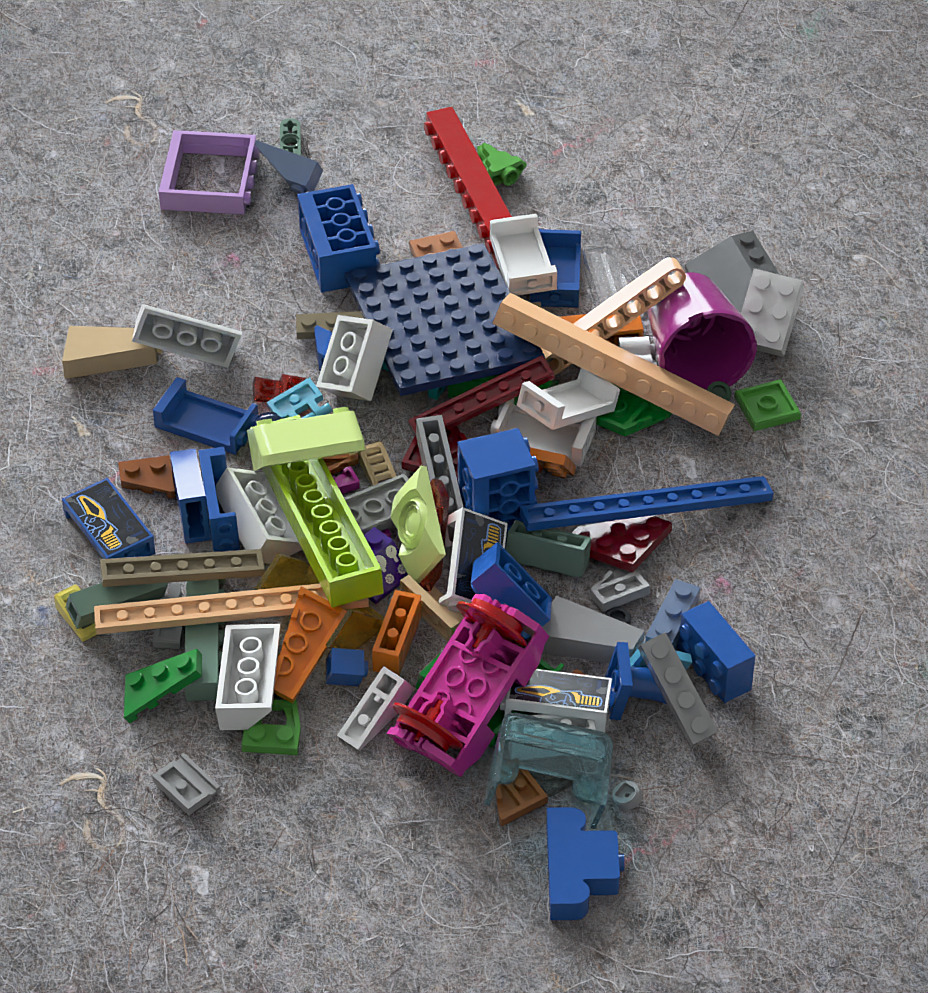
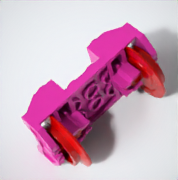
[387,594,549,777]

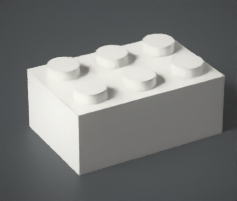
[741,269,804,357]
[316,315,393,401]

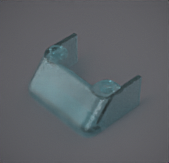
[484,712,613,829]

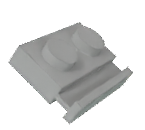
[152,753,221,815]

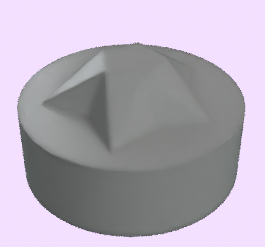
[612,781,642,810]

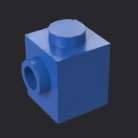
[326,648,368,686]

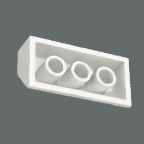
[132,304,242,368]
[215,467,303,564]
[215,624,281,730]

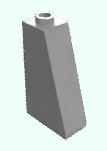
[542,596,644,663]

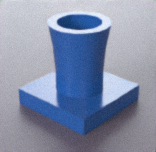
[605,642,667,720]

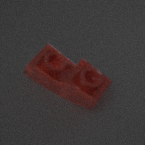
[252,374,306,403]

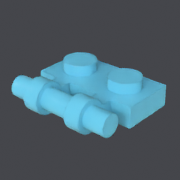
[267,377,333,419]

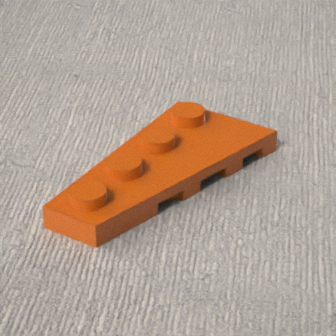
[274,586,348,704]

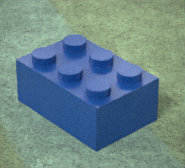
[471,542,552,639]
[678,601,756,703]

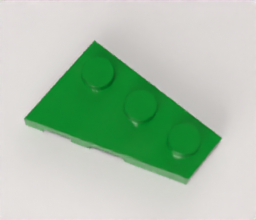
[124,649,202,724]

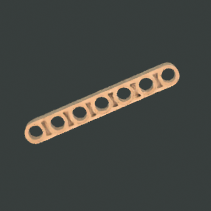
[540,258,686,375]

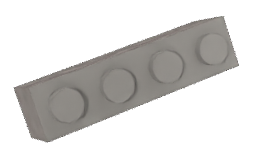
[638,632,718,747]

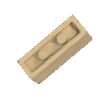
[400,575,464,642]

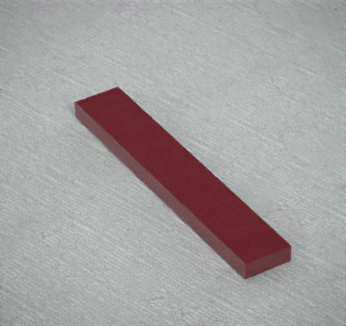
[408,355,555,436]

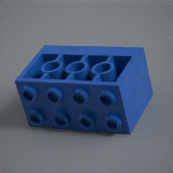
[297,184,380,293]
[458,428,539,543]

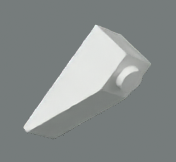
[337,666,415,751]

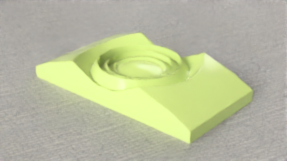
[391,466,446,583]

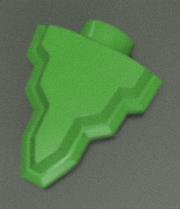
[477,143,527,186]

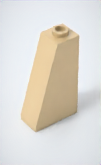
[62,326,163,378]

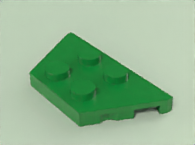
[596,382,672,437]

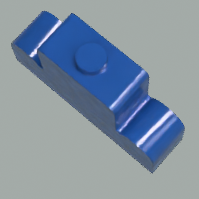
[546,807,625,920]

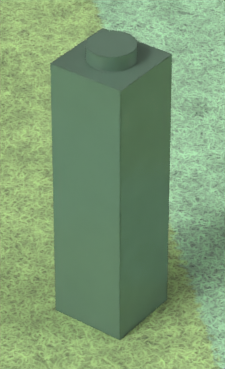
[65,583,168,629]

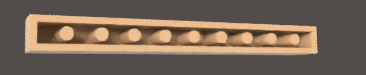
[492,293,735,436]

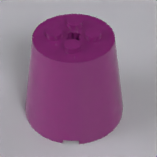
[648,272,757,390]

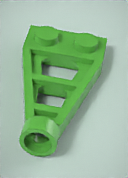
[242,653,301,755]

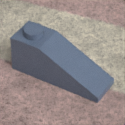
[255,140,323,194]

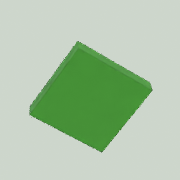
[734,379,801,431]

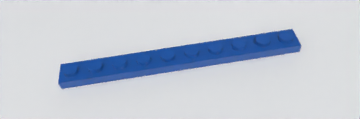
[519,476,774,531]

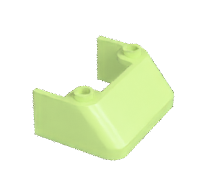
[247,407,366,471]

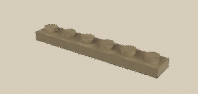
[100,549,265,587]

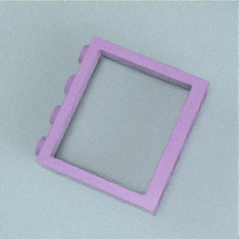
[159,130,260,215]

